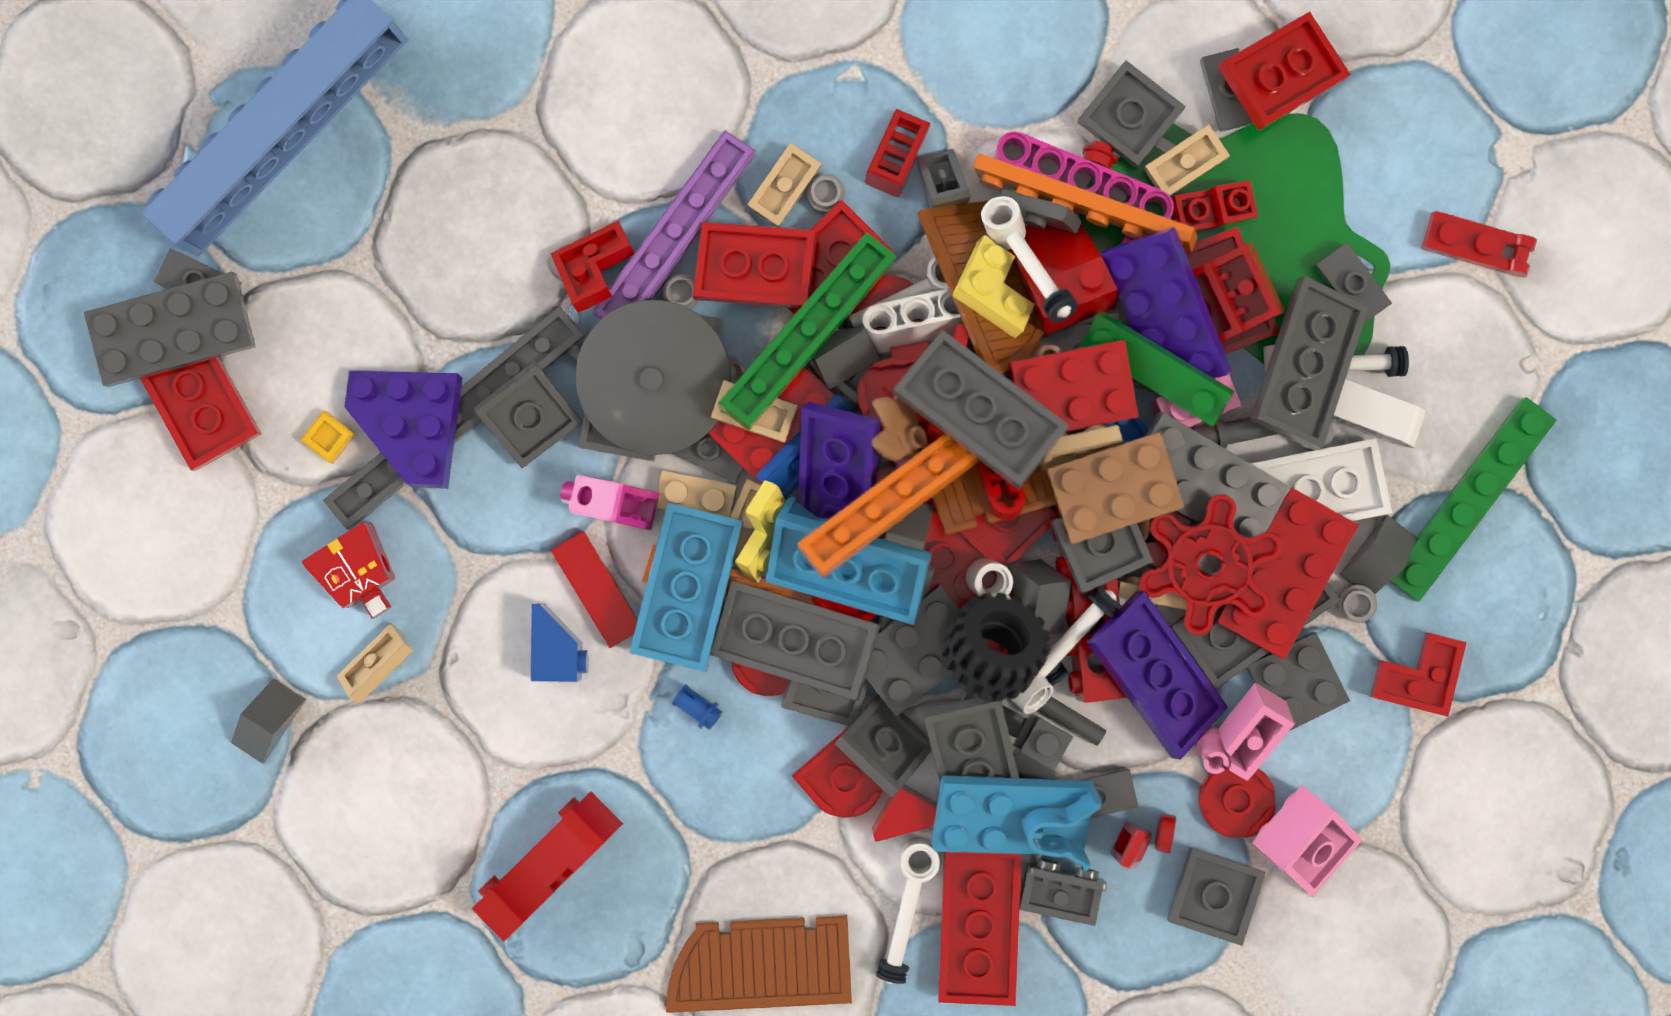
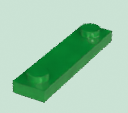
[1080,311,1235,427]

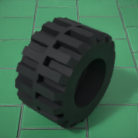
[942,592,1051,702]

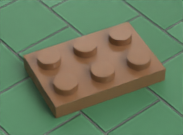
[1046,432,1185,544]

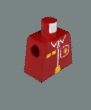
[301,522,395,619]

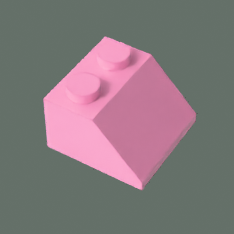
[1252,785,1362,897]

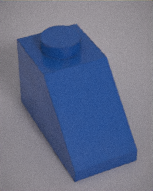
[531,603,589,682]

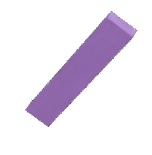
[592,130,756,320]

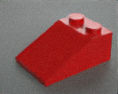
[1009,211,1117,336]

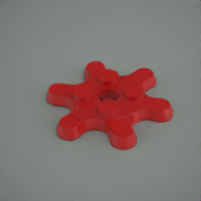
[1139,494,1282,635]

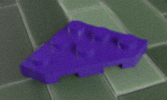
[344,370,463,489]

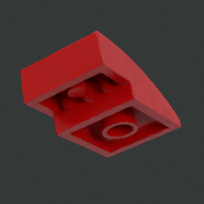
[1192,242,1286,343]

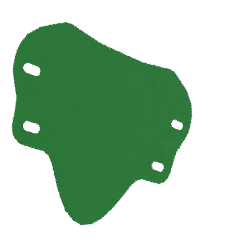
[1079,113,1390,364]

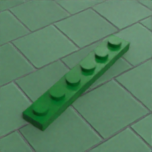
[718,232,897,431]
[1389,397,1557,602]

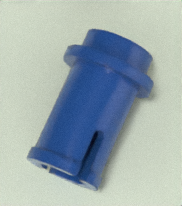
[672,684,723,730]

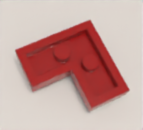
[550,220,634,313]
[1370,632,1467,717]

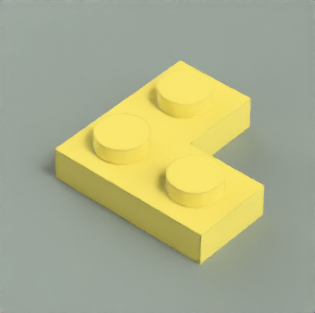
[952,235,1035,338]
[735,480,786,584]

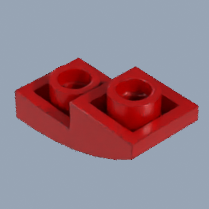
[1171,180,1258,232]

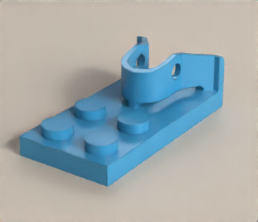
[766,497,932,625]
[629,503,743,672]
[931,776,1102,871]

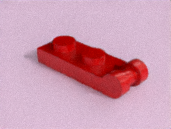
[1421,211,1537,277]

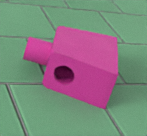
[560,475,660,531]

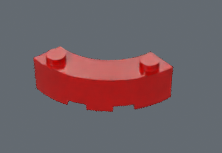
[471,791,623,942]

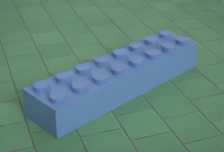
[141,0,408,257]

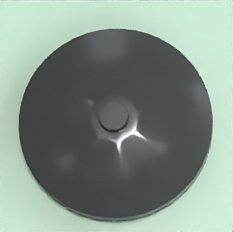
[576,300,731,455]

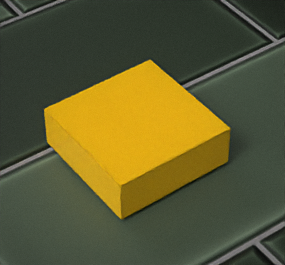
[300,410,356,464]

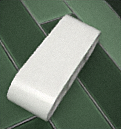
[863,289,964,353]
[1332,379,1427,448]

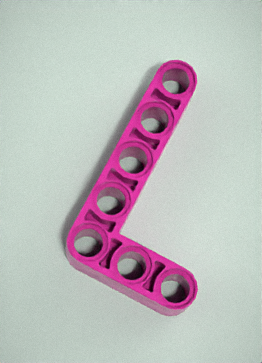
[995,131,1174,299]

